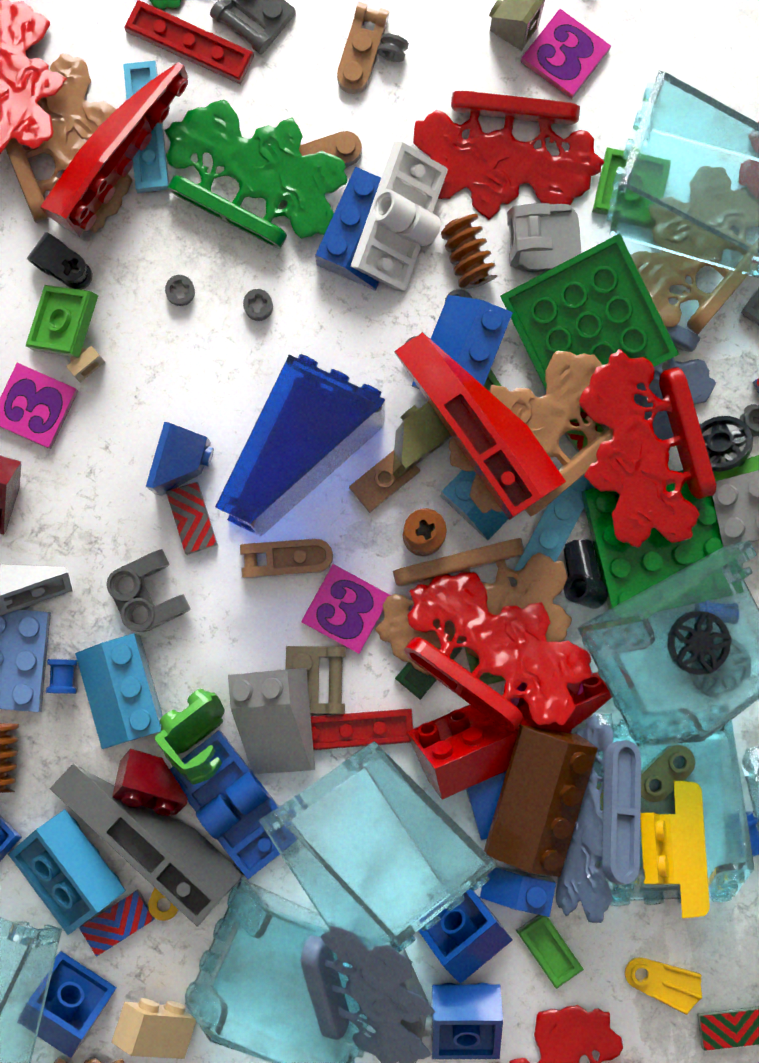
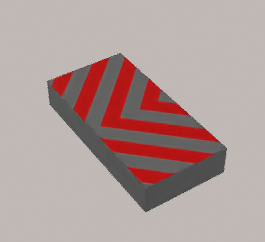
[166,482,218,555]

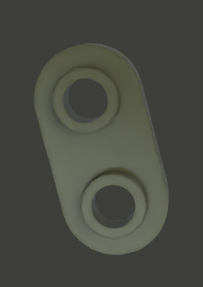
[641,744,695,802]

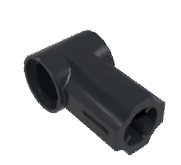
[563,539,608,609]

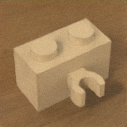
[111,998,197,1059]

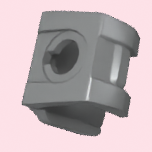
[506,203,581,272]

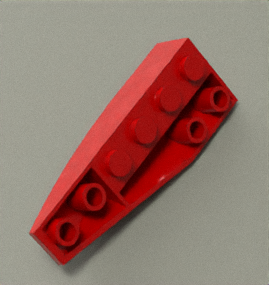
[40,62,188,237]
[394,332,566,520]
[407,672,617,800]

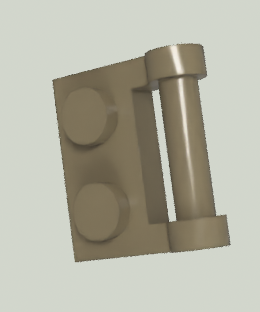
[285,646,346,714]

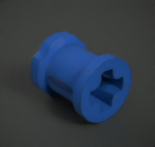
[46,659,78,694]

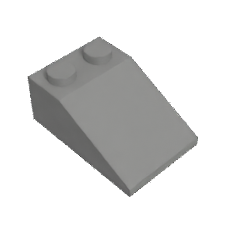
[228,668,315,774]

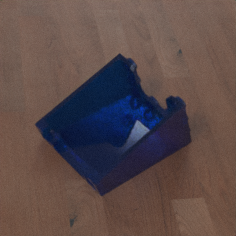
[215,354,385,537]

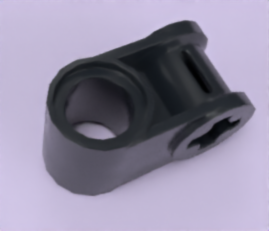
[27,232,93,290]

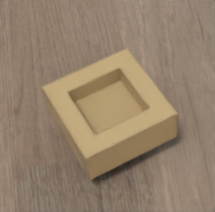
[66,345,105,383]

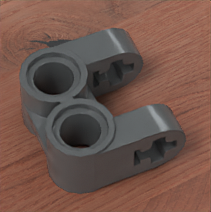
[106,549,191,632]

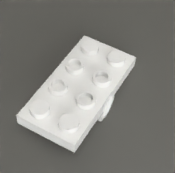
[350,141,448,291]

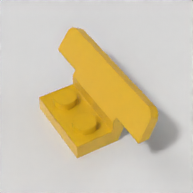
[640,780,710,918]

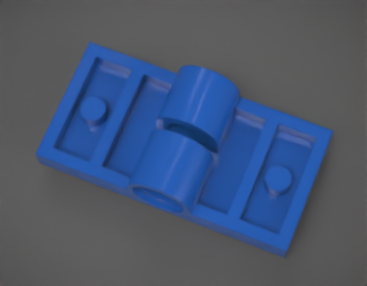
[170,730,302,880]

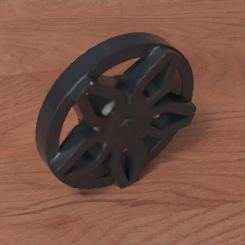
[700,416,753,472]
[667,611,732,675]

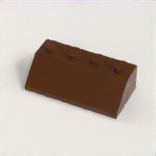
[483,724,598,877]

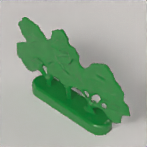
[165,99,347,249]

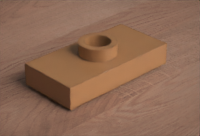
[349,450,421,513]

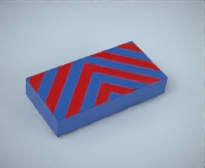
[79,890,155,957]

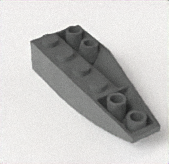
[50,764,244,927]

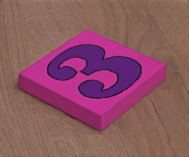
[521,9,611,99]
[0,362,78,450]
[301,564,390,654]

